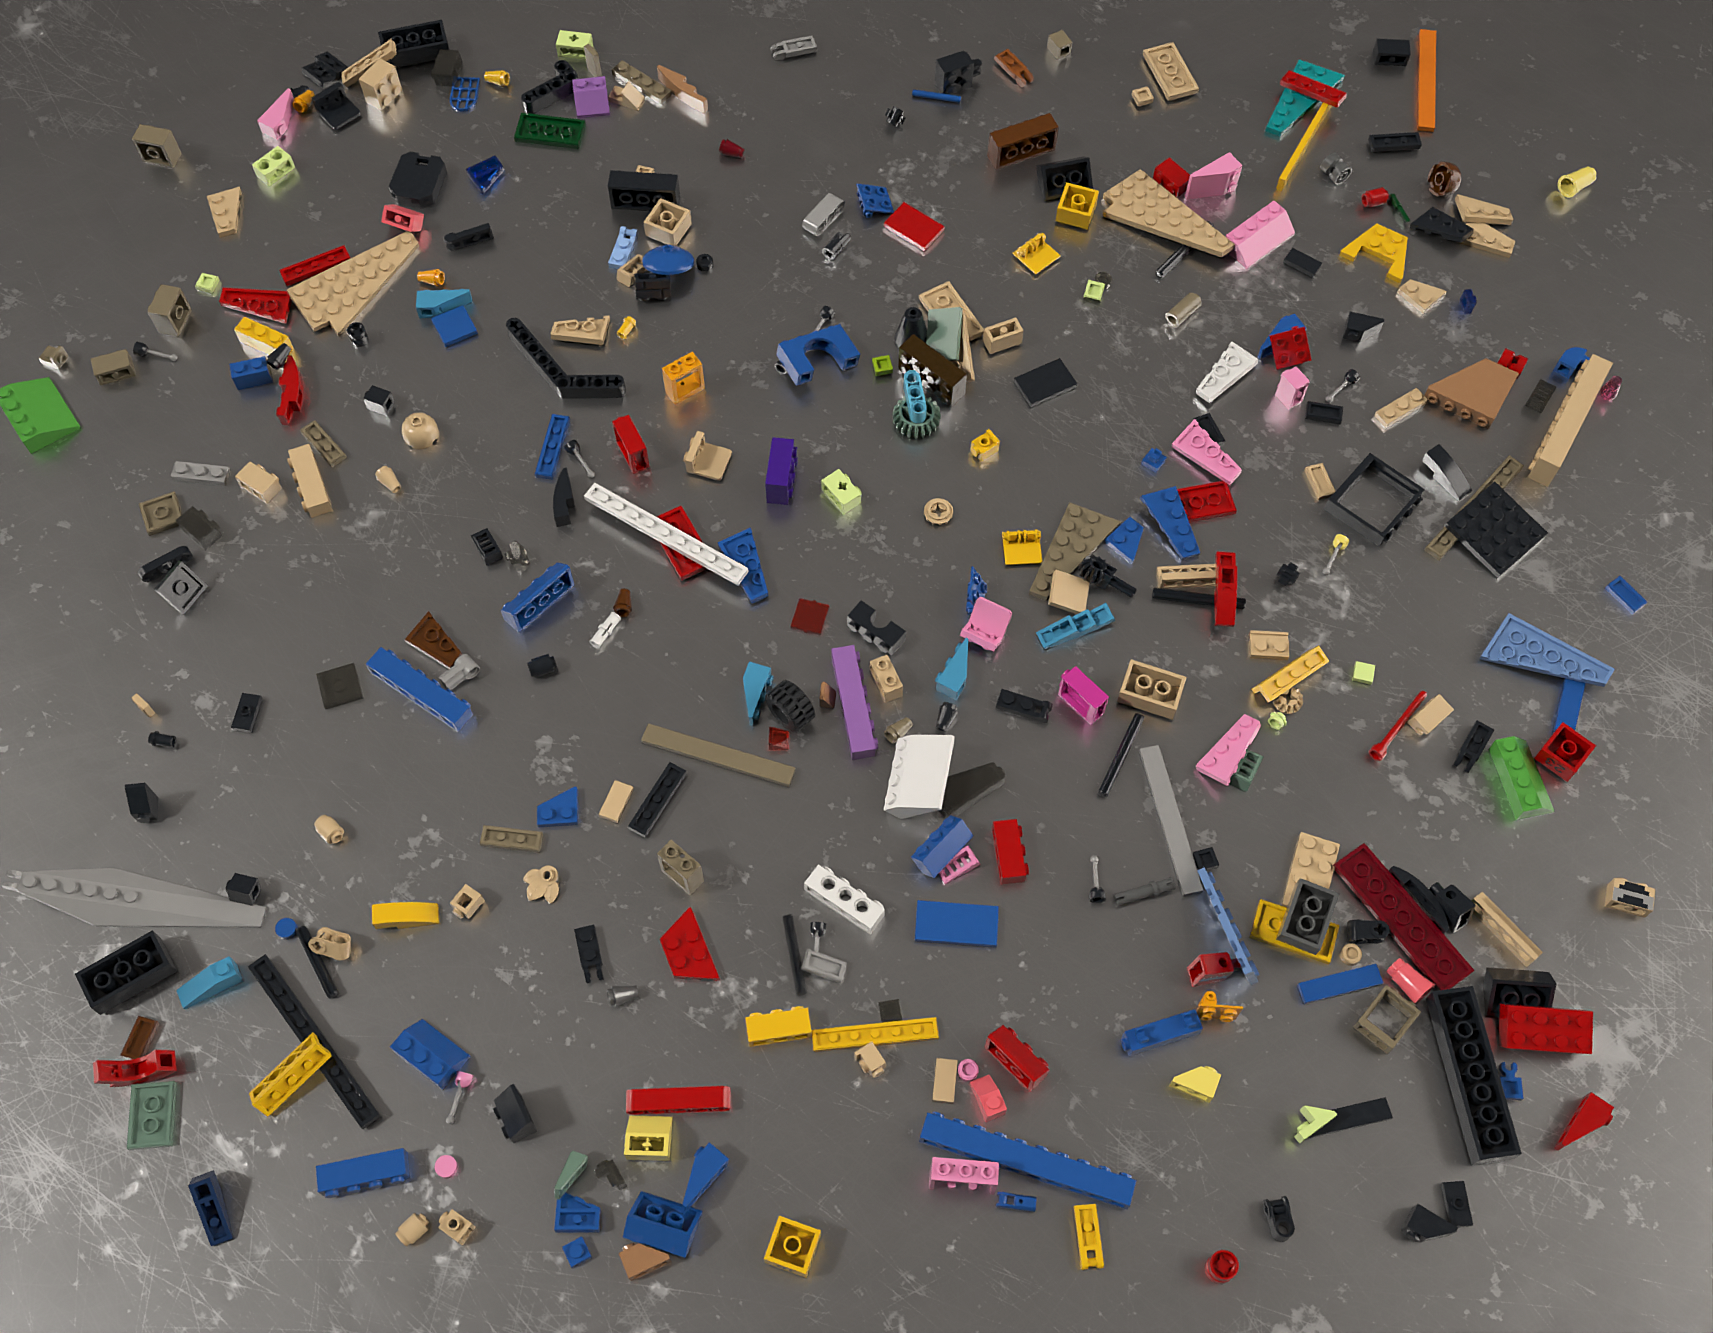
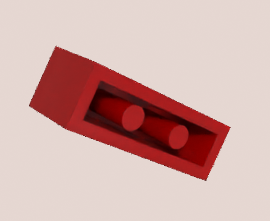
[992,819,1029,885]

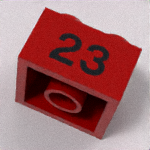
[1534,722,1596,782]

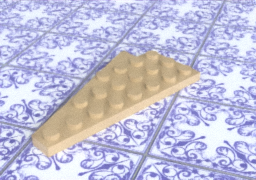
[1103,169,1235,257]
[287,231,419,336]

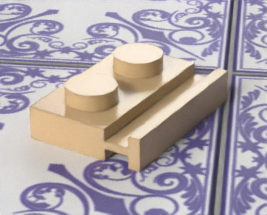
[1249,630,1289,660]

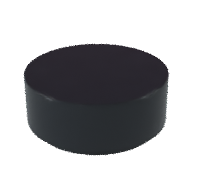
[696,254,713,271]

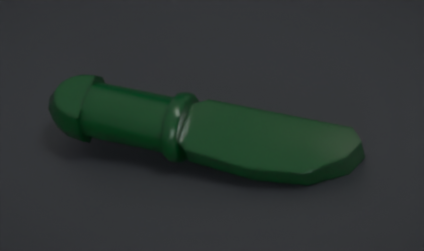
[1389,193,1410,223]

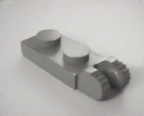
[770,36,817,61]

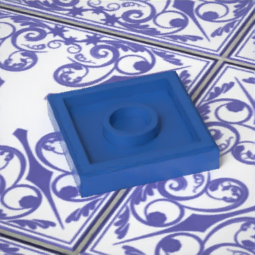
[431,305,478,347]

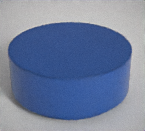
[275,918,298,940]

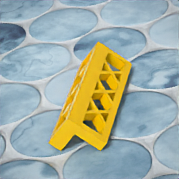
[1251,645,1329,702]
[249,1032,332,1117]

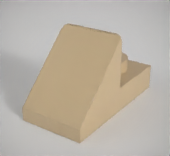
[608,82,645,111]

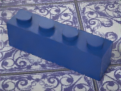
[316,1148,410,1198]

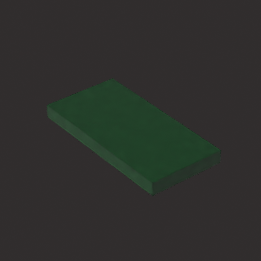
[514,113,586,149]

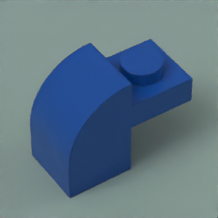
[1553,347,1590,379]

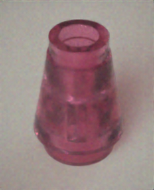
[1600,376,1622,400]

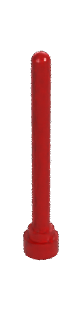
[1369,691,1427,761]

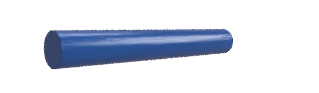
[912,89,961,103]

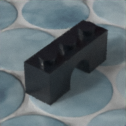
[847,600,906,655]

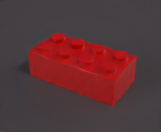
[1499,1004,1593,1054]

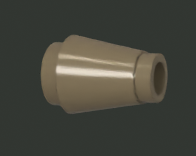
[884,717,913,744]

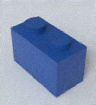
[229,356,273,390]

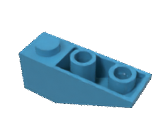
[416,289,473,318]
[935,638,968,701]
[743,661,774,726]

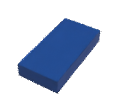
[1605,576,1647,615]

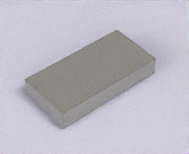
[801,949,847,983]

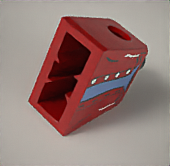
[1187,952,1241,987]

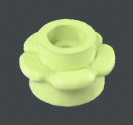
[1268,712,1287,730]

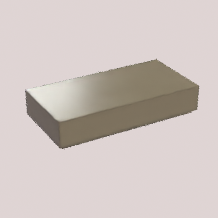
[584,44,602,77]

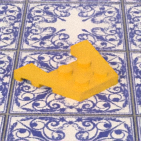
[1339,223,1408,283]

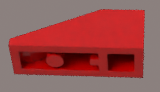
[1554,1092,1614,1150]

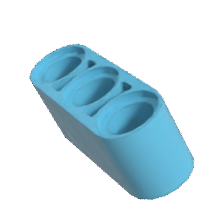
[904,370,926,423]

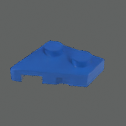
[1105,517,1144,565]
[537,787,578,828]
[554,1192,601,1233]

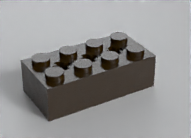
[898,334,967,407]

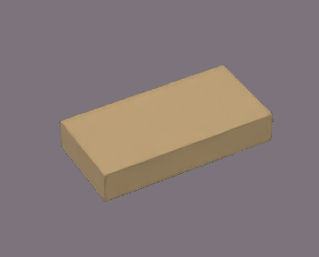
[1304,463,1336,500]
[599,780,634,824]
[932,1058,958,1104]

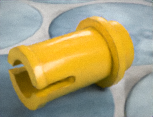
[616,316,636,339]

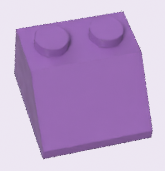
[572,76,610,118]

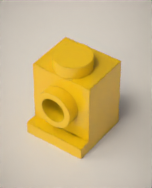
[970,429,1000,461]

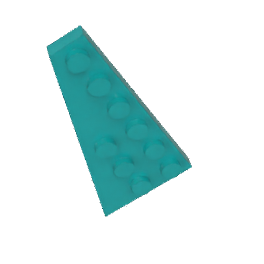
[1265,59,1345,137]

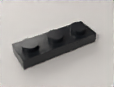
[1368,132,1422,152]

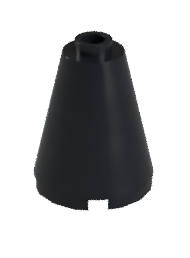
[894,307,927,348]

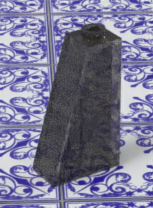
[938,762,1005,819]

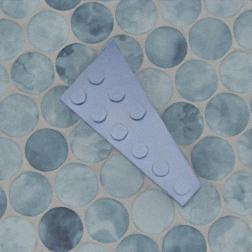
[1480,613,1615,687]
[1197,867,1260,985]

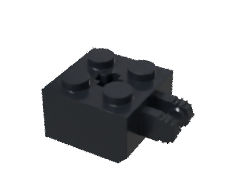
[935,51,982,95]

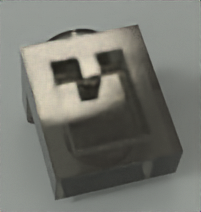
[594,1159,627,1190]

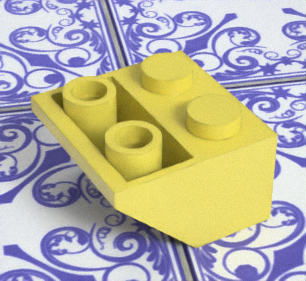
[624,1116,673,1161]

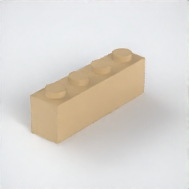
[287,444,333,518]

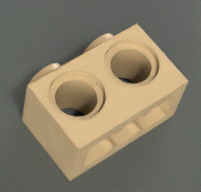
[869,655,903,703]

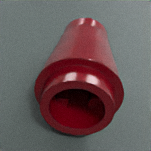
[719,139,745,158]

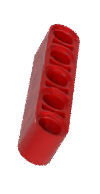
[626,1086,731,1115]

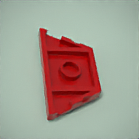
[659,907,720,981]

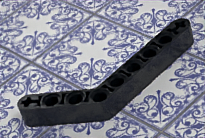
[506,318,626,399]

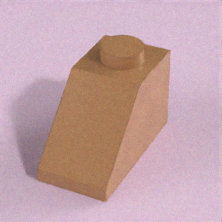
[619,1243,672,1281]

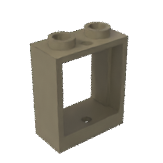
[657,840,704,896]
[1353,985,1421,1054]

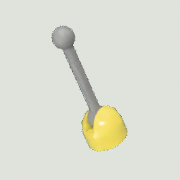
[1322,534,1350,575]

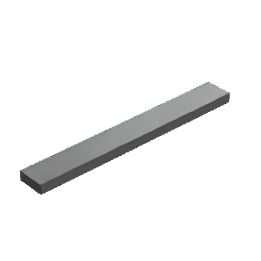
[1139,745,1203,897]

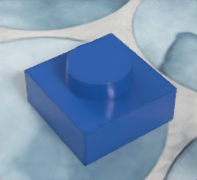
[562,1236,592,1268]

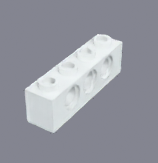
[804,864,885,935]

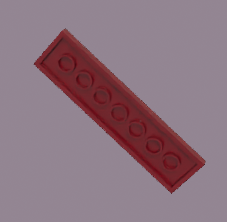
[1333,843,1475,991]

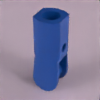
[996,1192,1037,1212]

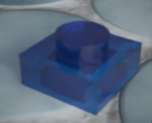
[1459,289,1477,314]

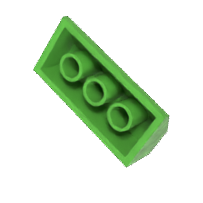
[1488,736,1555,820]

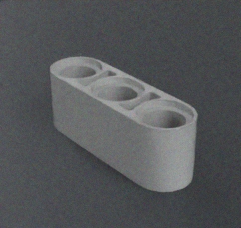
[802,193,845,236]

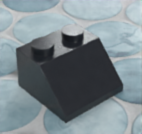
[493,1084,537,1143]

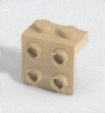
[683,431,732,481]

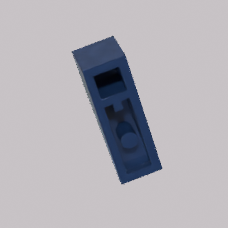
[188,1170,233,1246]

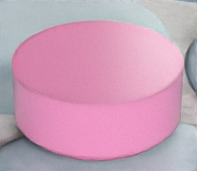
[957,1059,979,1082]
[435,1155,458,1179]

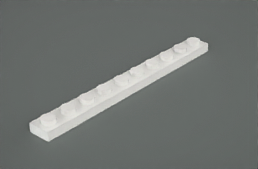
[584,483,749,586]

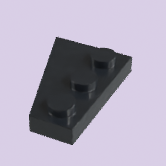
[1410,207,1474,243]

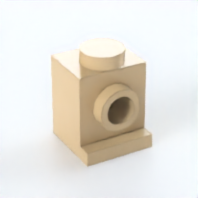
[450,884,485,919]
[854,1042,886,1078]
[438,1209,475,1245]

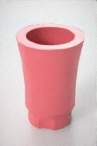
[1386,958,1435,1005]

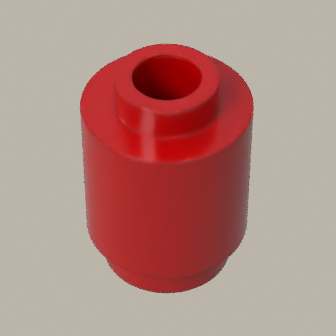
[1361,187,1389,208]

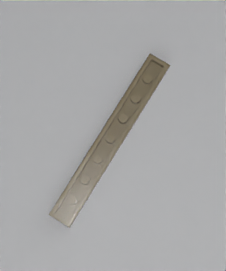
[1424,455,1524,561]
[641,723,796,787]

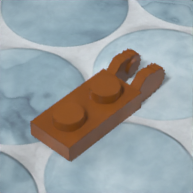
[994,49,1034,87]

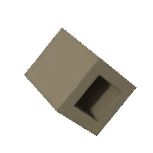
[1047,30,1073,60]

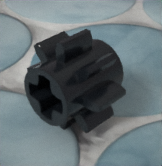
[885,106,906,127]
[1277,562,1300,586]

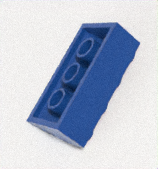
[501,562,575,633]

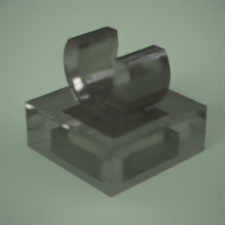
[505,541,530,566]

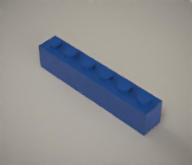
[366,647,473,732]

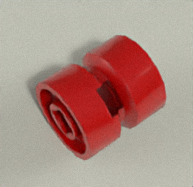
[1498,348,1529,379]
[1205,1250,1239,1284]

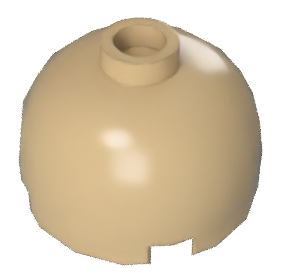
[401,413,439,449]

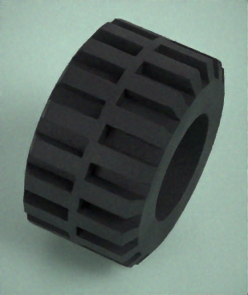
[765,680,815,733]

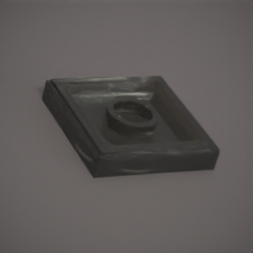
[316,663,363,709]

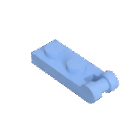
[608,226,639,269]

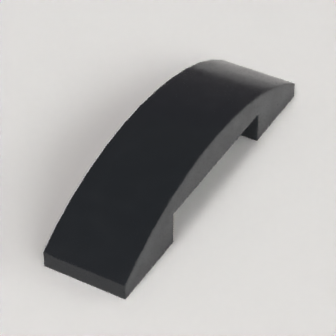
[1389,866,1449,935]

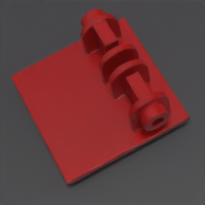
[1270,326,1312,369]

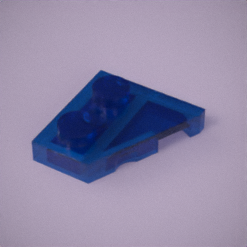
[466,155,504,195]

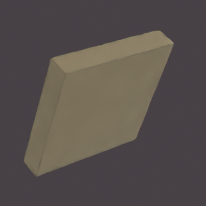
[139,491,186,536]

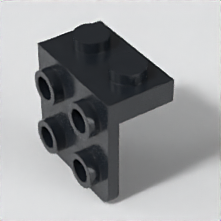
[312,81,361,130]

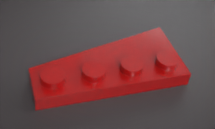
[219,287,292,324]

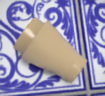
[375,466,401,493]

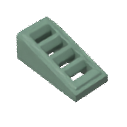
[1229,749,1264,792]
[554,1150,588,1200]

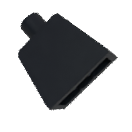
[1429,882,1476,933]

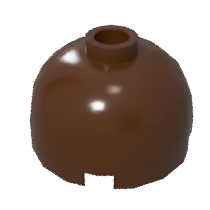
[1428,161,1461,196]

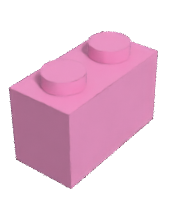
[1275,367,1310,410]

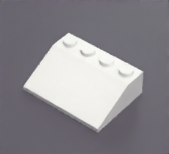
[884,735,955,819]

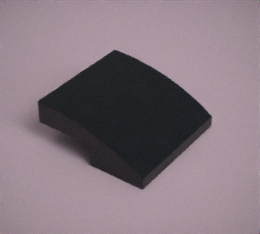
[302,51,348,89]

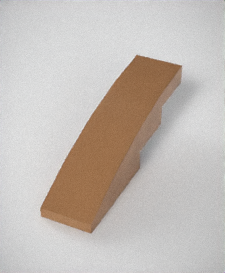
[657,65,708,114]

